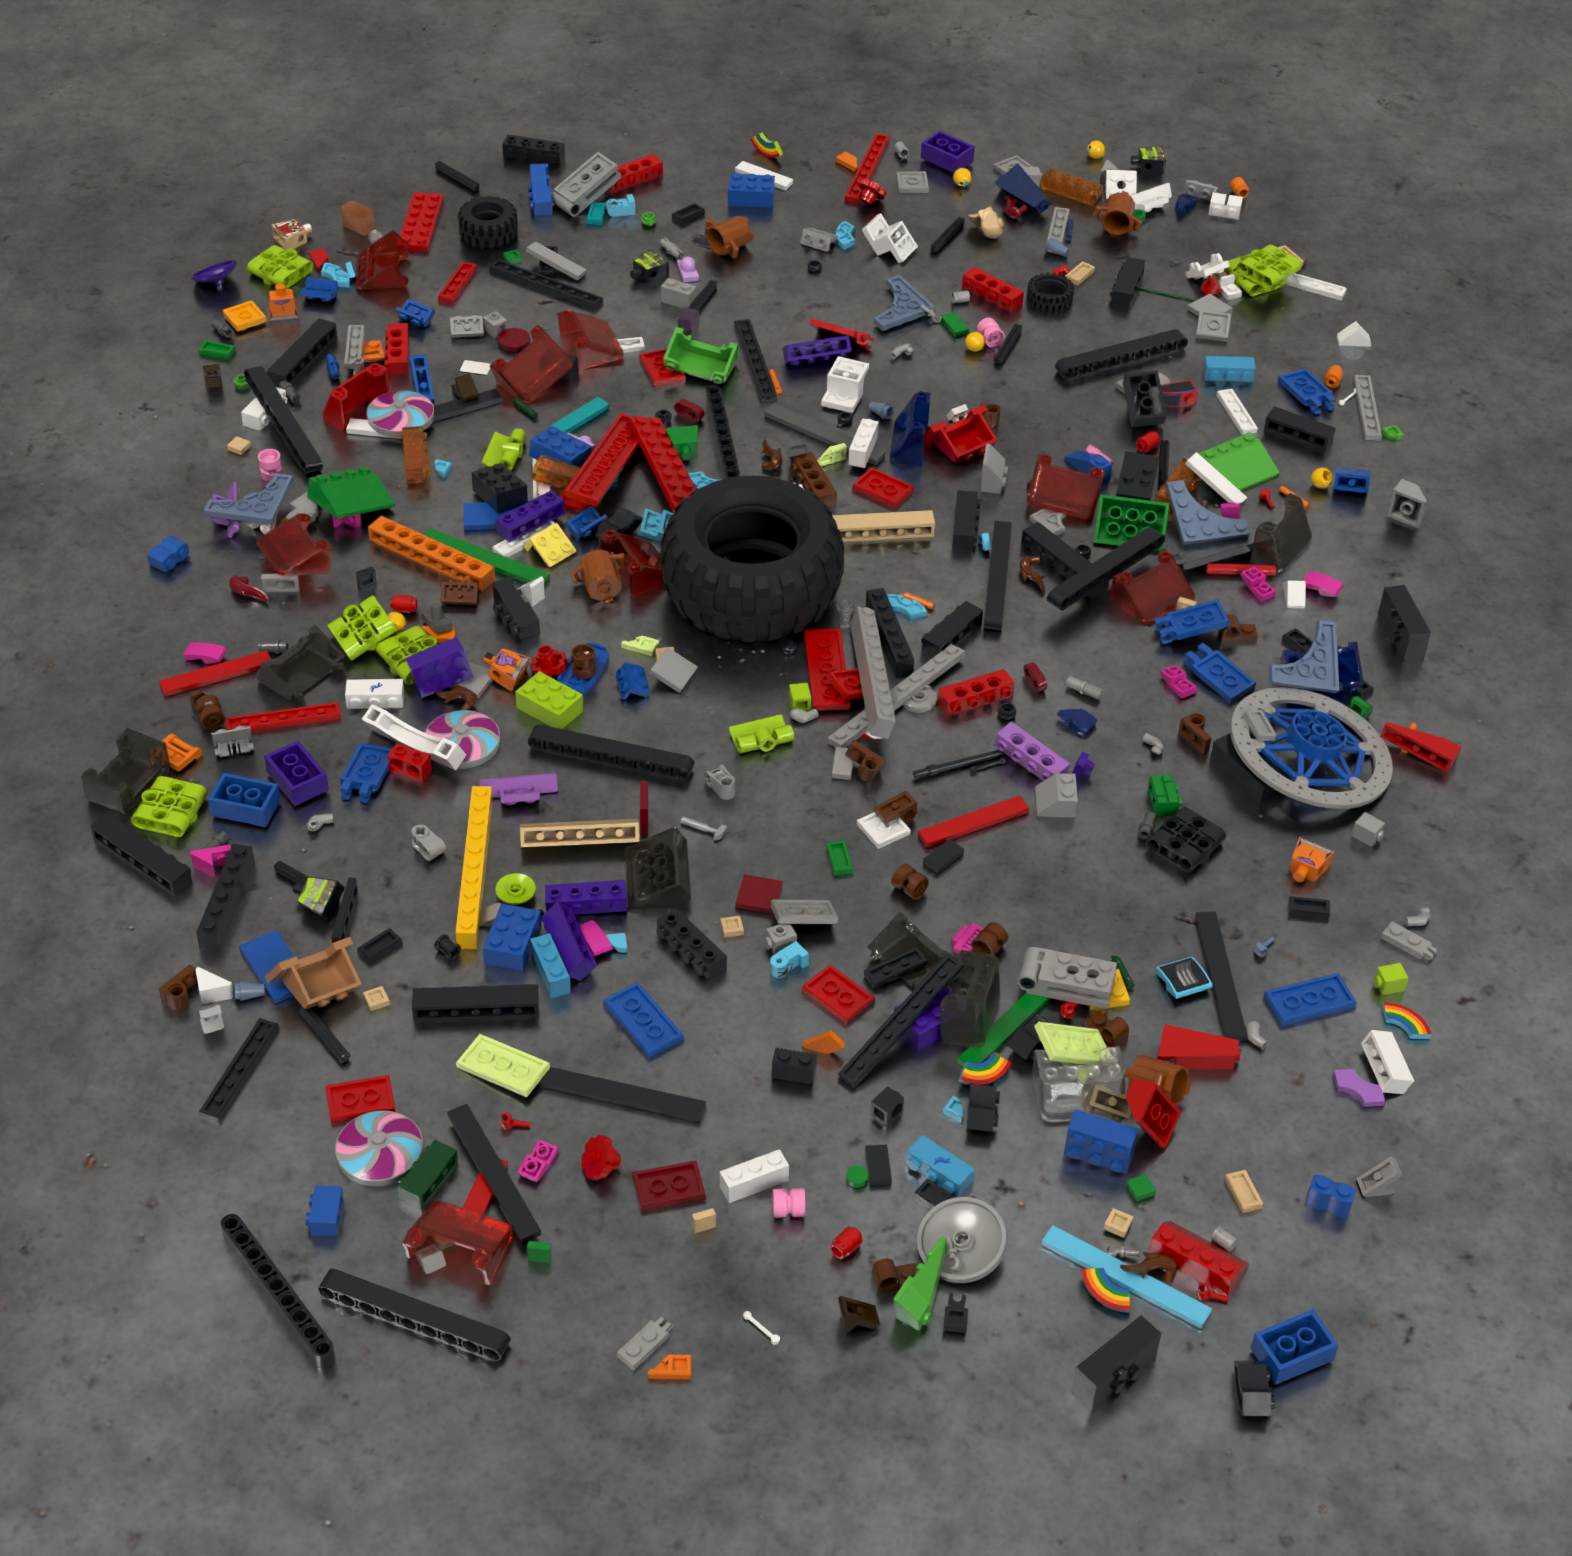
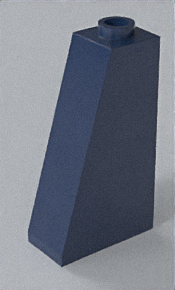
[995,163,1051,214]

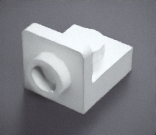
[1219,274,1242,300]

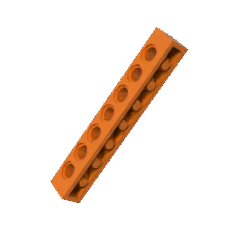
[368,516,495,592]

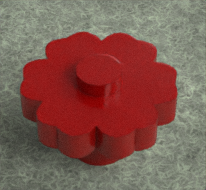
[858,178,887,205]
[530,645,568,677]
[581,1135,621,1180]

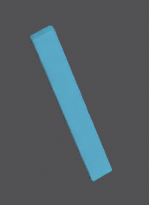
[1041,1225,1212,1329]

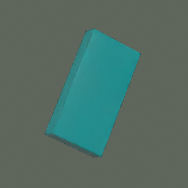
[587,202,606,225]

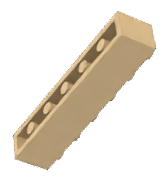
[832,510,935,542]
[520,819,639,847]

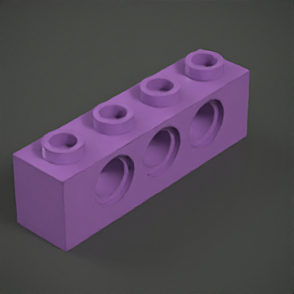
[994,722,1070,781]

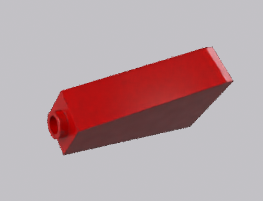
[1157,1024,1242,1070]

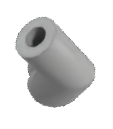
[890,343,913,359]
[790,708,819,723]
[1142,733,1164,755]
[307,813,334,831]
[1405,906,1431,927]
[1246,1021,1268,1049]

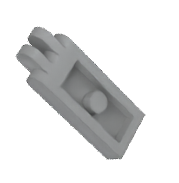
[1381,921,1437,961]
[617,1317,673,1370]

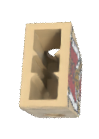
[272,219,312,250]

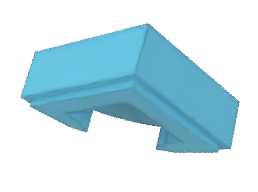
[345,262,356,278]
[434,459,452,478]
[978,533,991,551]
[606,933,627,953]
[943,1095,964,1123]

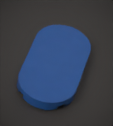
[557,643,609,695]

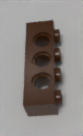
[791,452,837,508]

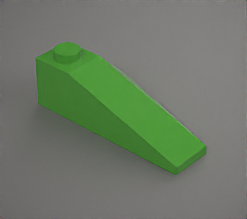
[893,1236,947,1331]

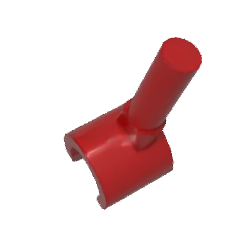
[1259,489,1275,509]
[500,1112,531,1130]
[1197,1283,1229,1302]

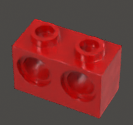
[387,743,432,783]

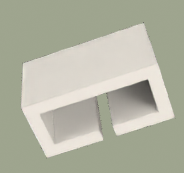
[1209,192,1243,220]

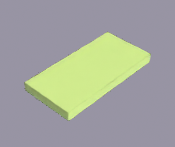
[1034,1022,1114,1067]
[456,1034,550,1097]

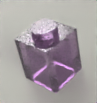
[678,308,699,334]

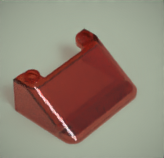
[356,230,410,290]
[557,310,624,370]
[490,325,573,403]
[1027,454,1105,519]
[257,513,333,576]
[598,530,664,596]
[1110,549,1195,624]
[402,1201,513,1285]

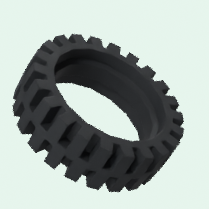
[1027,272,1074,311]

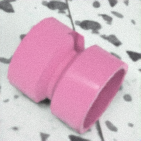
[977,317,1005,348]
[258,449,283,482]
[773,1188,805,1218]

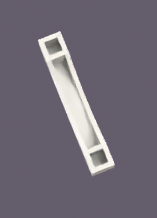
[362,704,466,770]

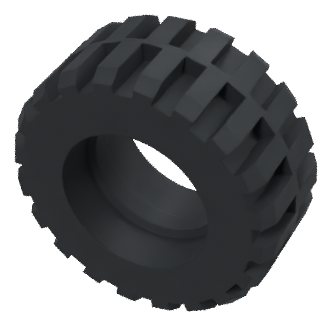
[458,196,518,249]

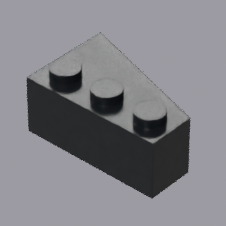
[493,575,540,641]

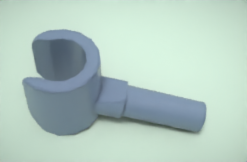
[1254,937,1275,957]

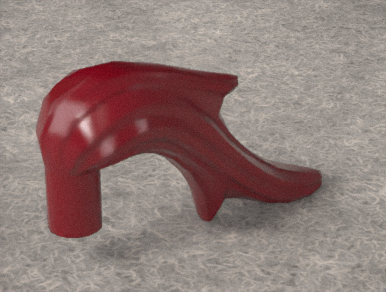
[1002,196,1028,220]
[229,575,268,602]

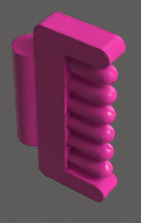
[951,923,984,959]

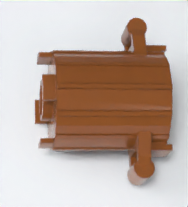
[1093,191,1142,235]
[704,215,754,258]
[570,549,627,603]
[1125,1055,1191,1106]

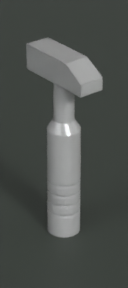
[681,816,727,841]

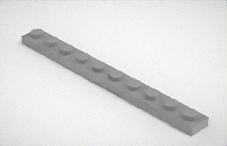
[827,644,965,748]

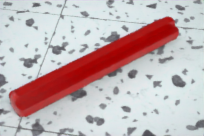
[1206,563,1276,576]

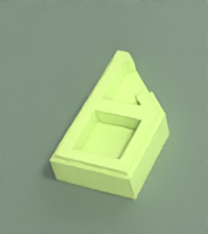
[817,443,847,467]
[621,636,659,656]

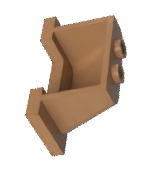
[264,937,362,1009]

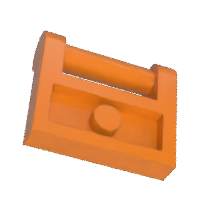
[362,340,385,362]
[150,733,203,772]

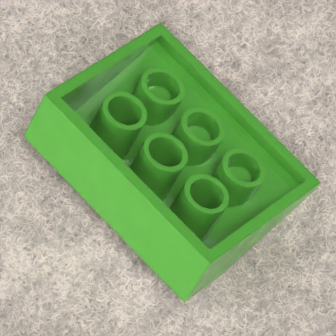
[1198,432,1280,491]

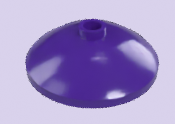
[191,260,237,285]

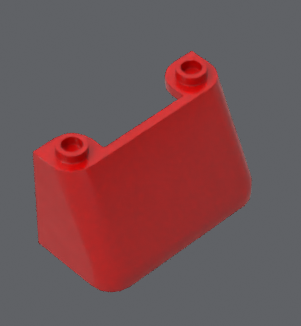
[322,363,390,432]

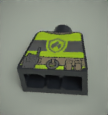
[1130,146,1166,174]
[630,249,669,283]
[293,876,345,922]

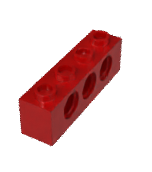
[609,154,663,193]
[962,267,1024,313]
[385,323,409,376]
[937,669,1015,716]

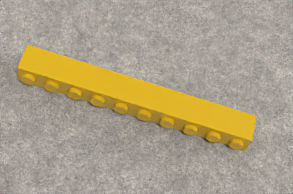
[456,786,493,949]

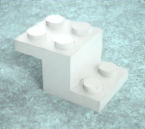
[862,213,918,263]
[821,356,869,413]

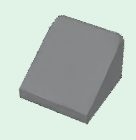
[480,903,501,927]
[414,1244,446,1274]

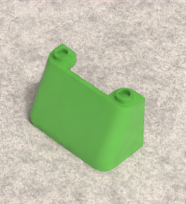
[663,327,738,384]

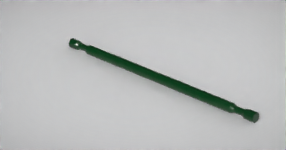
[1137,287,1196,302]

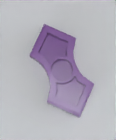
[1333,1069,1385,1107]

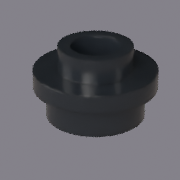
[655,409,672,425]
[998,702,1016,719]

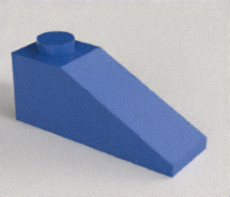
[410,354,434,401]
[1064,451,1112,485]

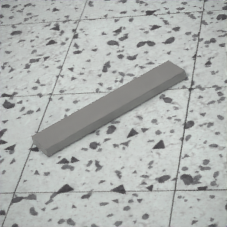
[1353,375,1382,441]

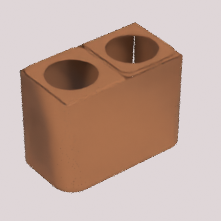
[341,201,375,236]

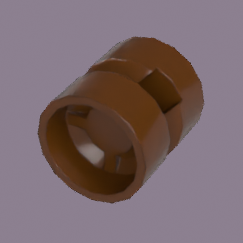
[571,644,596,679]
[195,695,226,730]
[891,863,929,900]
[971,922,1009,960]

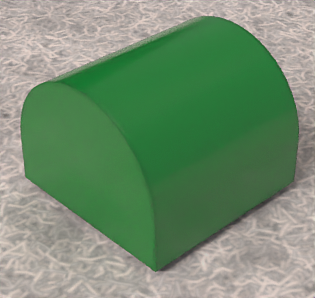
[1349,696,1373,720]

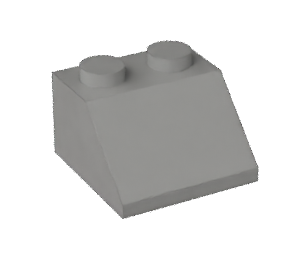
[661,278,702,310]
[980,444,1008,494]
[1387,479,1427,529]
[1035,773,1078,817]

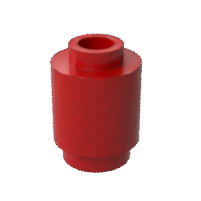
[1136,431,1160,453]
[390,594,418,614]
[830,1226,863,1259]

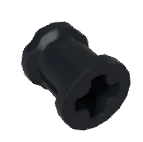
[434,934,461,961]

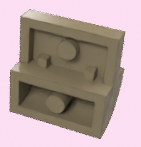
[1082,1085,1132,1125]

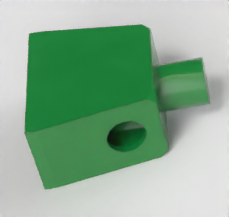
[666,425,698,460]

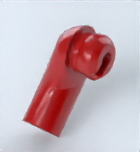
[1051,265,1070,276]
[1060,1001,1080,1019]

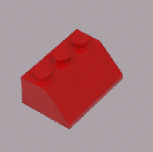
[1126,1078,1182,1150]

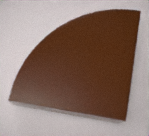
[189,691,206,710]

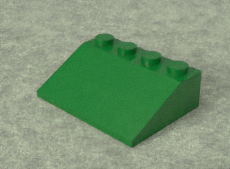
[307,466,395,518]
[1093,494,1170,553]

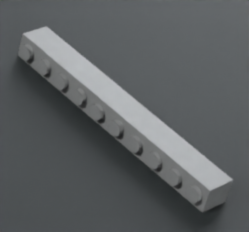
[850,606,896,739]

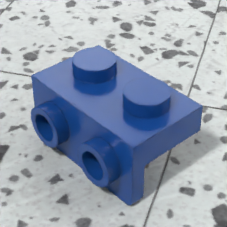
[300,277,338,301]
[395,299,435,328]
[565,506,607,540]
[616,662,650,700]

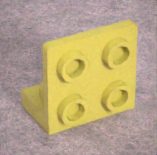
[524,523,576,568]

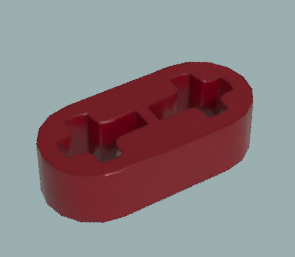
[674,399,705,422]
[1023,662,1047,692]

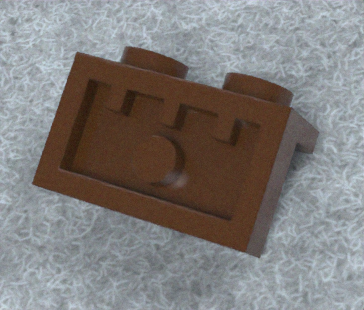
[440,580,479,605]

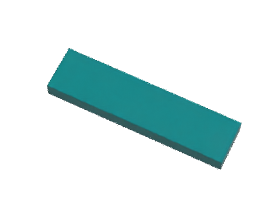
[550,397,610,433]

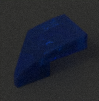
[1175,193,1198,212]
[1057,709,1098,734]

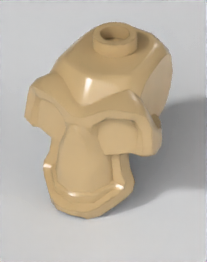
[967,206,1004,239]

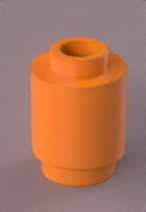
[1230,177,1249,198]
[1324,365,1343,388]

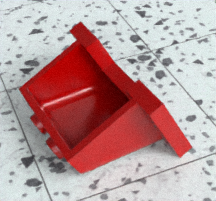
[920,405,998,463]

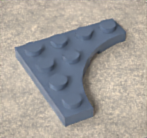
[873,275,935,331]
[204,473,293,525]
[1165,480,1250,545]
[1268,620,1339,693]

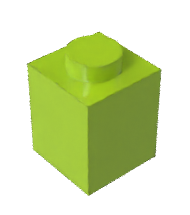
[789,683,811,712]
[1373,963,1408,995]

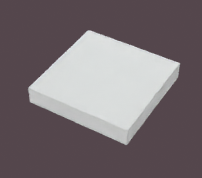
[857,813,911,849]

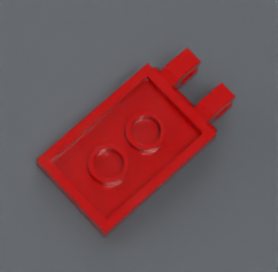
[809,318,874,350]

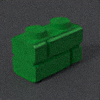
[1148,775,1182,816]

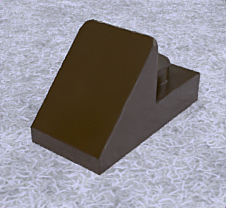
[203,364,222,388]
[451,374,479,401]
[838,1296,880,1334]

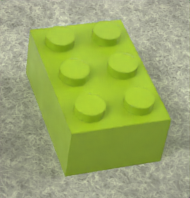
[515,671,584,729]

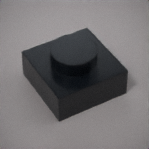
[356,567,377,590]

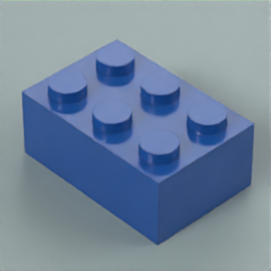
[728,173,775,208]
[529,426,592,477]
[208,773,281,827]
[483,903,541,972]
[1064,1109,1138,1174]
[1250,1309,1338,1385]

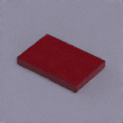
[632,1161,706,1212]

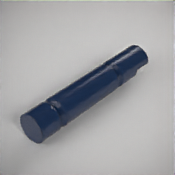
[1065,219,1073,242]

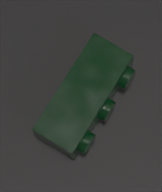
[397,1140,458,1210]

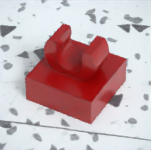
[1200,275,1222,295]

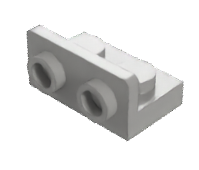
[1183,180,1218,201]
[800,227,838,252]
[450,315,484,338]

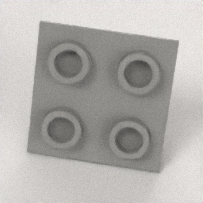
[212,726,254,758]

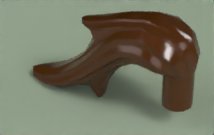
[761,440,783,470]
[1019,556,1045,594]
[434,684,477,710]
[1120,1252,1176,1285]

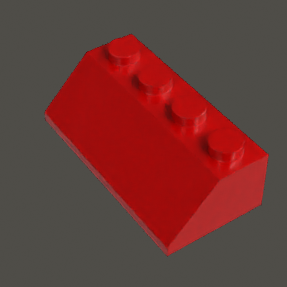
[1149,1221,1249,1297]

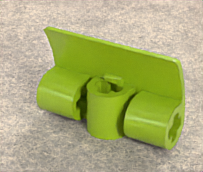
[482,429,527,471]
[729,715,794,754]

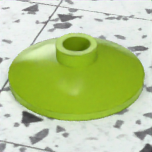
[495,873,536,905]

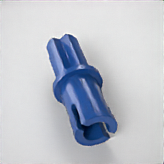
[325,354,340,380]

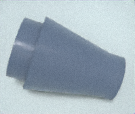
[1045,238,1069,257]
[869,401,894,419]
[234,981,265,1001]

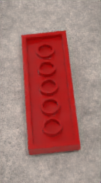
[397,192,444,251]
[804,629,850,711]

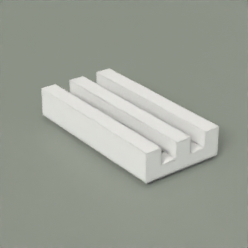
[610,337,645,354]

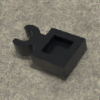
[943,1293,968,1333]

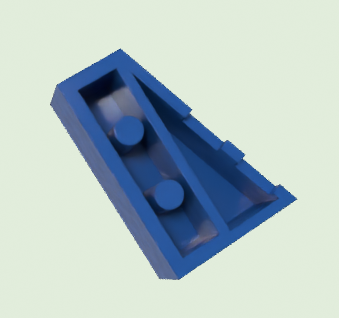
[528,163,553,216]

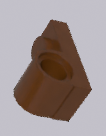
[980,403,1001,430]
[1218,614,1258,642]
[1179,713,1211,754]
[845,740,885,781]
[874,791,917,824]
[159,964,198,1011]
[1083,1011,1129,1051]
[872,1258,917,1294]

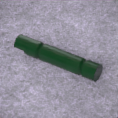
[513,397,538,419]
[1111,955,1135,989]

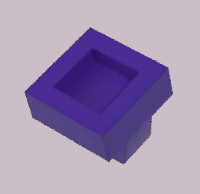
[1072,751,1095,779]

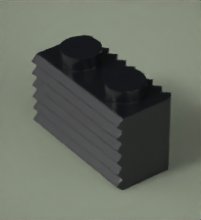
[771,1047,817,1084]

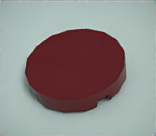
[498,328,531,352]

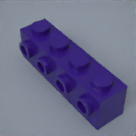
[782,335,851,366]
[496,490,565,543]
[545,880,627,915]
[541,901,597,981]

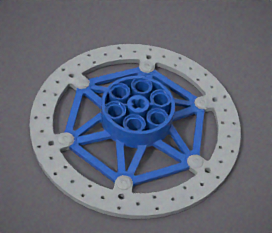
[1230,687,1393,809]

